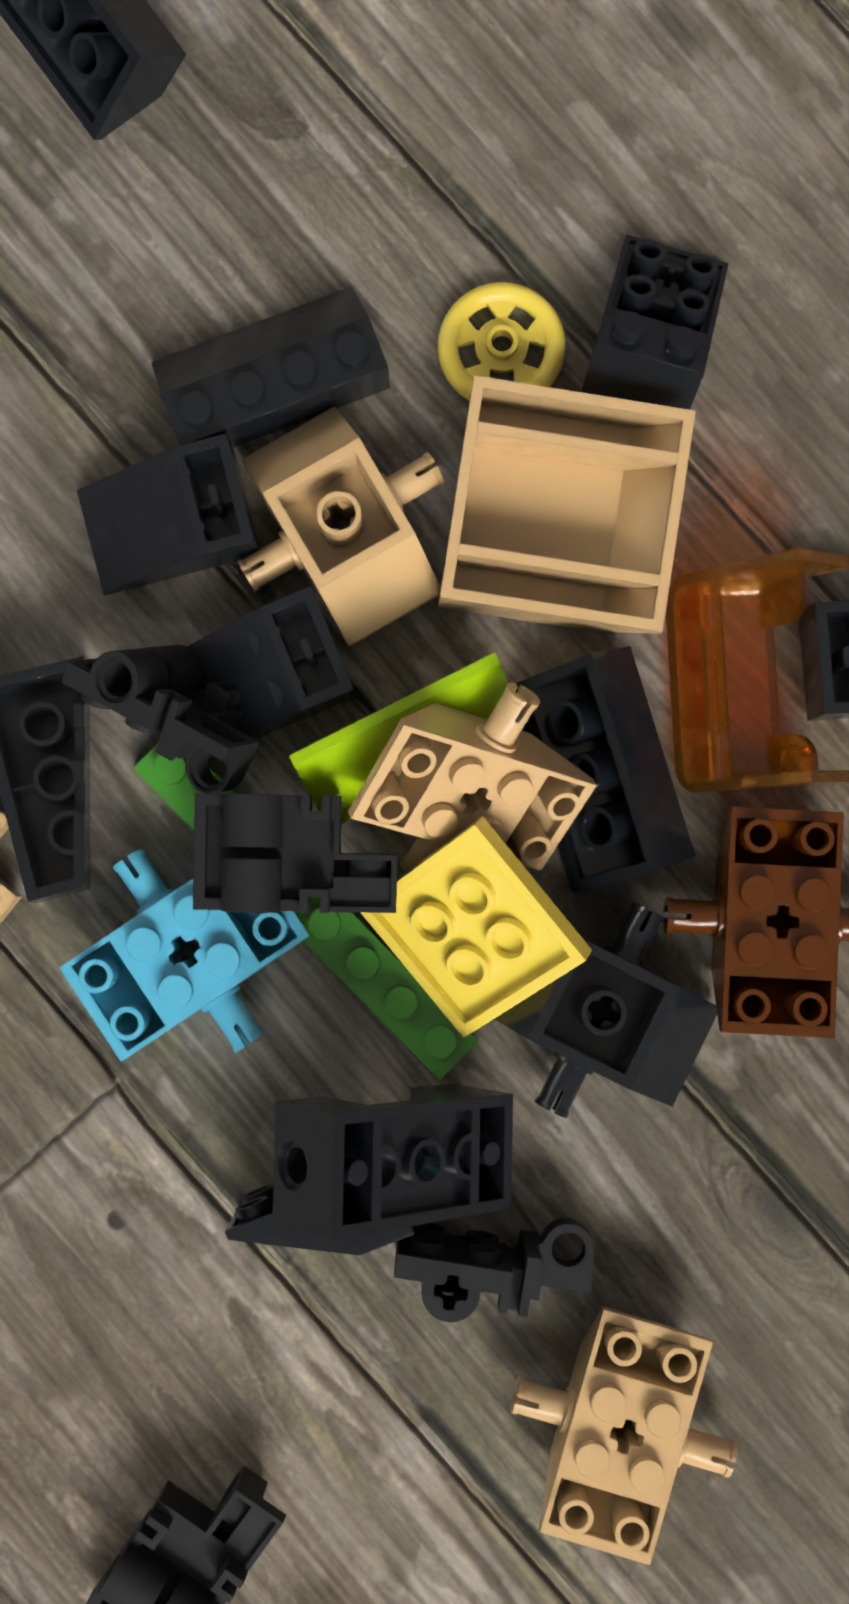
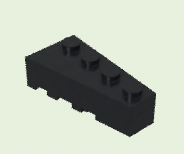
[0,656,90,903]

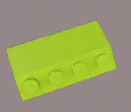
[289,652,508,825]

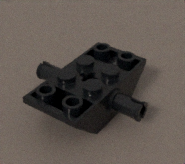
[494,902,717,1118]

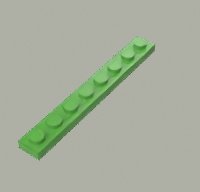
[133,745,479,1080]

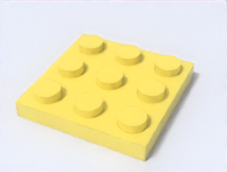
[360,816,592,1038]

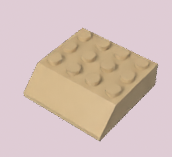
[438,375,696,634]

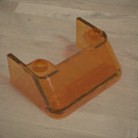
[666,548,849,793]

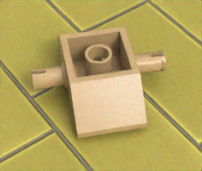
[237,406,445,648]
[348,682,597,873]
[510,1306,737,1565]

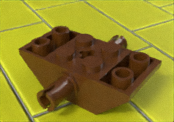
[663,806,849,1038]

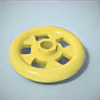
[437,282,566,401]

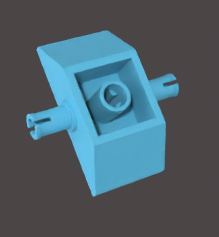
[59,848,311,1062]

